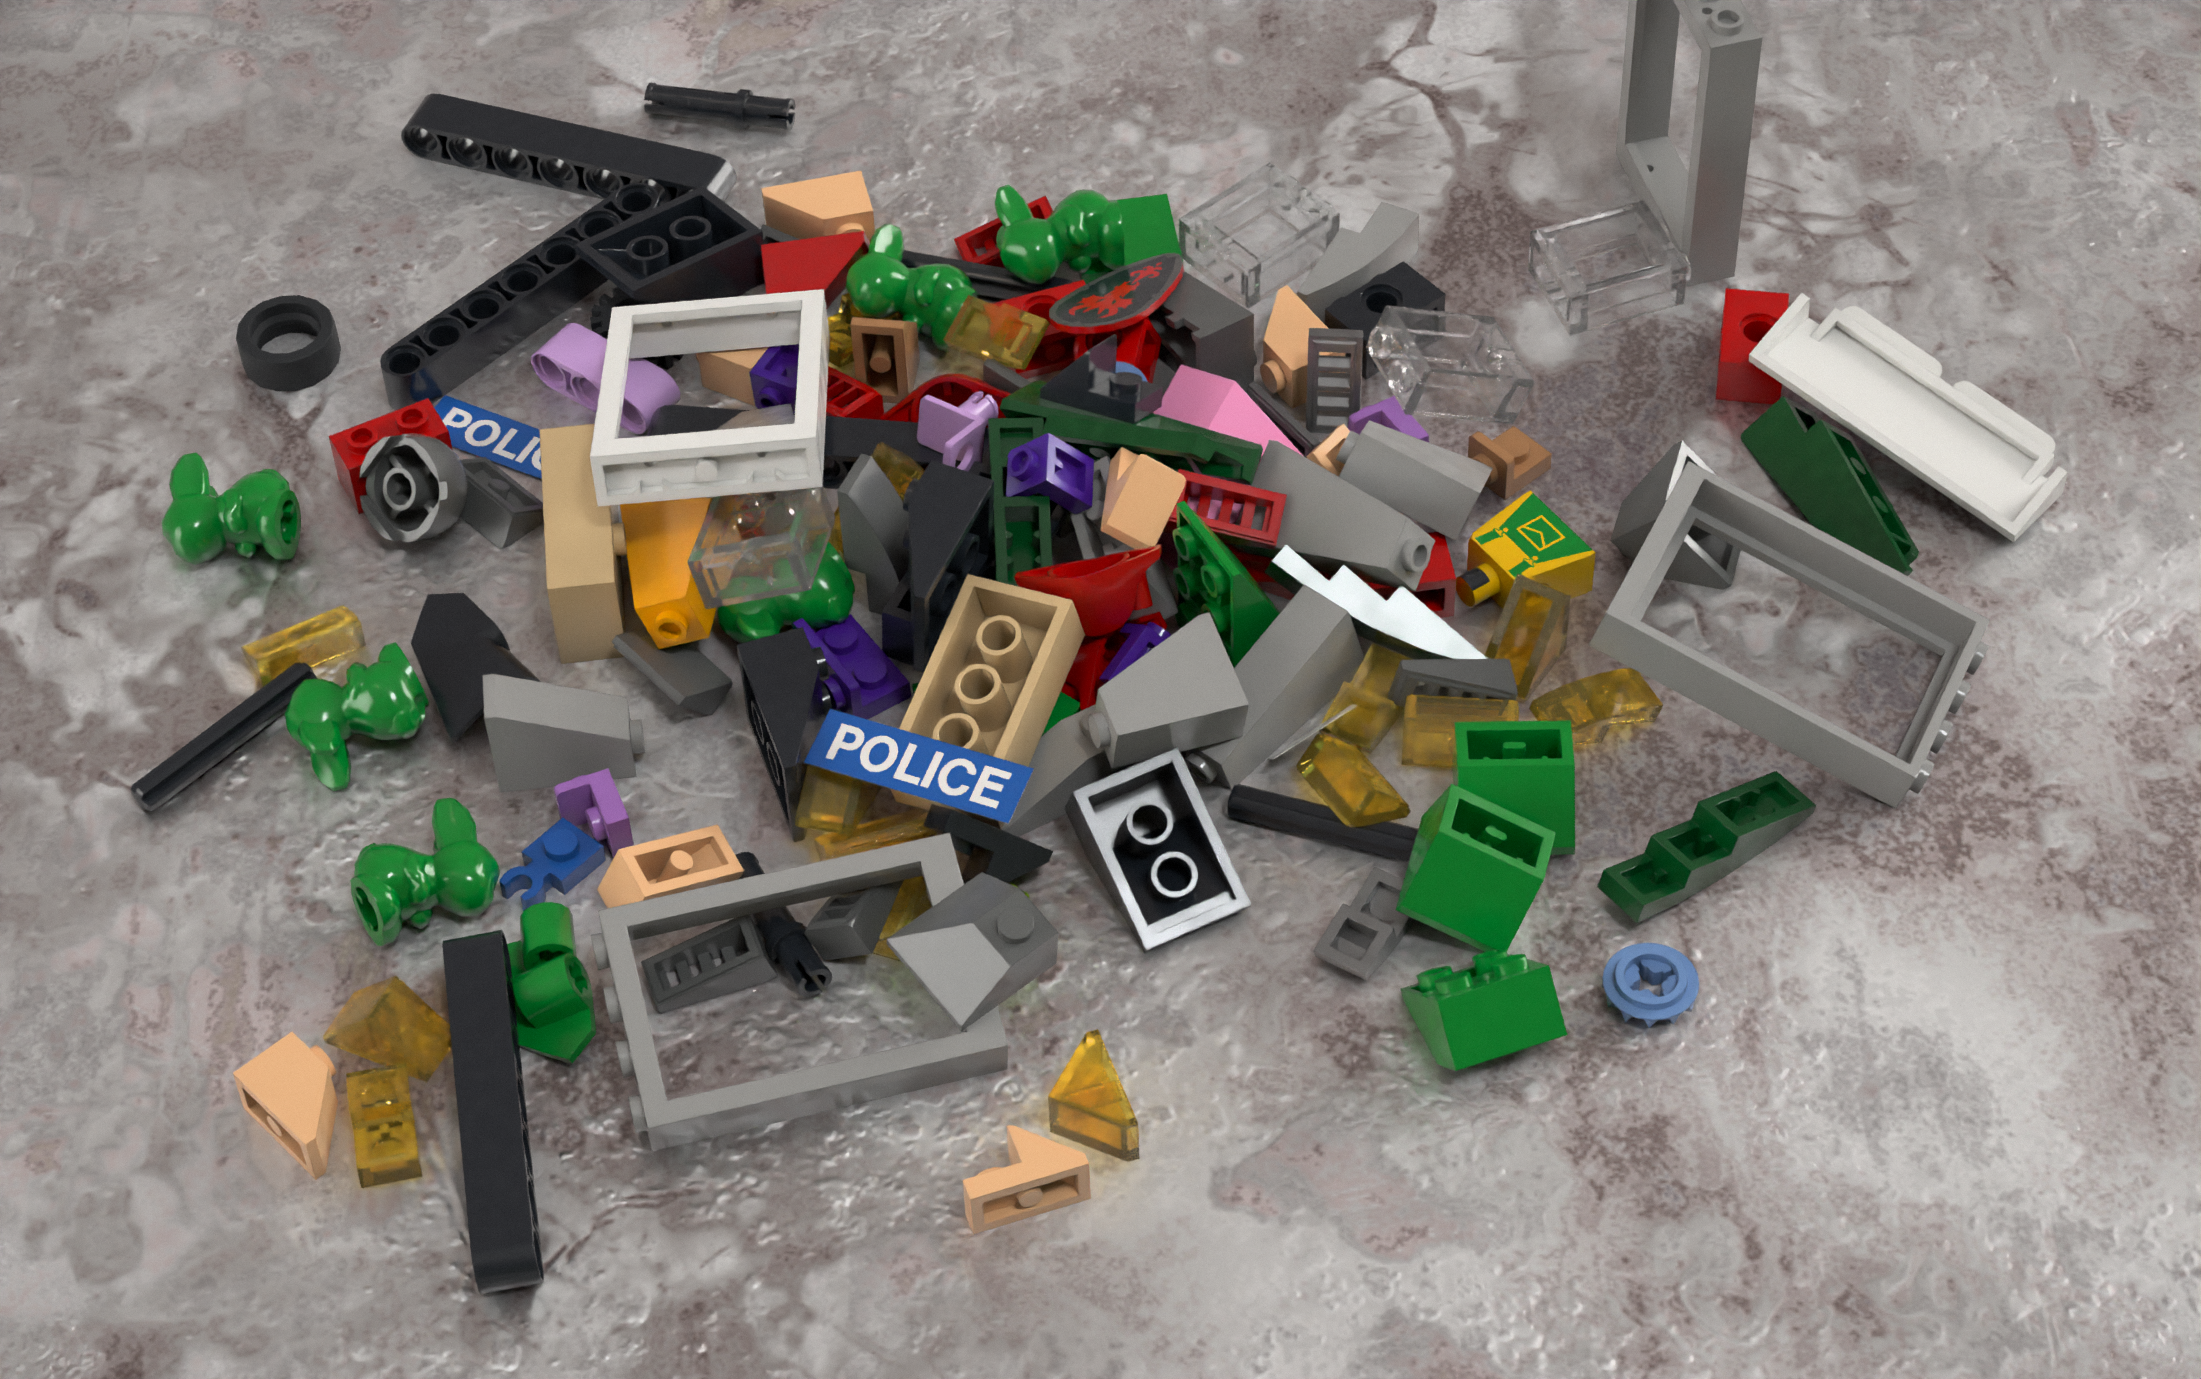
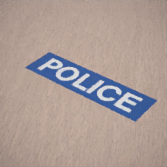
[434,395,542,480]
[804,709,1034,824]

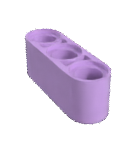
[531,323,681,434]

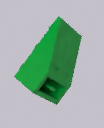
[1173,501,1280,668]

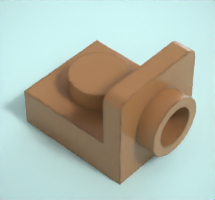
[1468,426,1552,500]

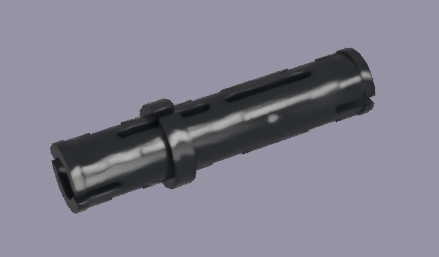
[644,82,796,131]
[735,852,832,997]

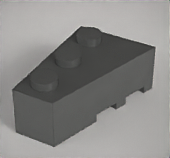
[1149,271,1257,393]

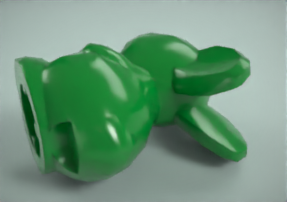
[995,185,1125,285]
[846,224,978,353]
[162,452,301,565]
[717,533,855,643]
[285,642,429,791]
[350,798,500,946]

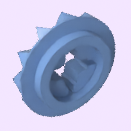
[1602,943,1699,1028]

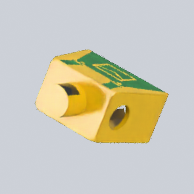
[1456,490,1596,618]

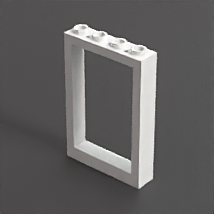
[590,289,830,506]

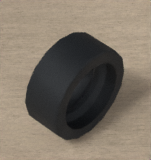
[236,295,341,391]

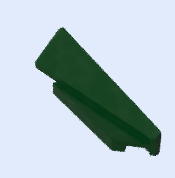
[999,381,1263,485]
[1741,396,1919,576]

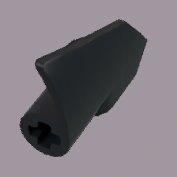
[411,593,540,743]

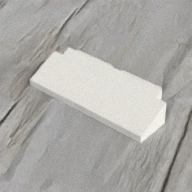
[1749,293,2068,542]

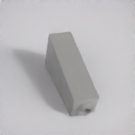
[1235,440,1435,591]
[1184,584,1367,790]

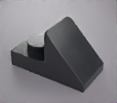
[1040,335,1163,424]
[923,804,1053,884]

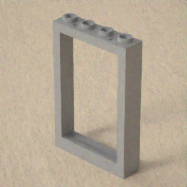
[1616,0,1762,287]
[1589,461,1990,809]
[591,833,1008,1151]

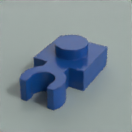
[499,818,606,911]

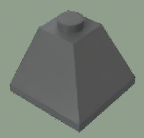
[1610,441,1741,590]
[887,872,1059,1032]

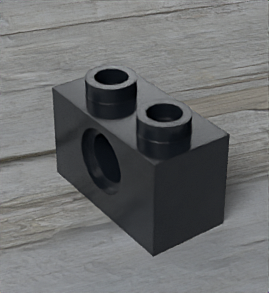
[1325,261,1446,380]

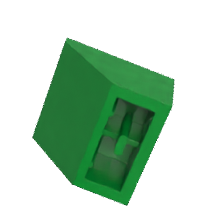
[1452,720,1575,855]
[1396,784,1556,952]
[1401,948,1568,1071]

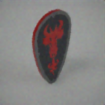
[1049,253,1184,334]

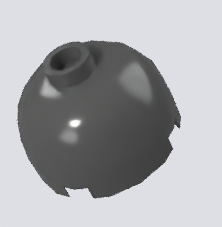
[359,433,468,542]

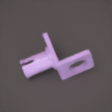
[917,391,999,472]

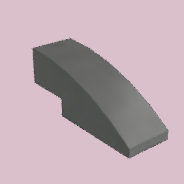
[837,454,908,615]

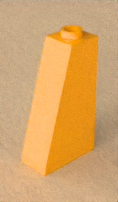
[620,495,741,649]

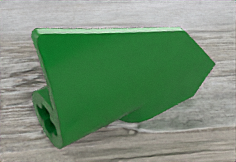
[507,902,596,1064]

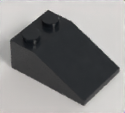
[575,186,765,301]
[903,460,994,673]
[737,627,833,842]
[1064,747,1252,953]

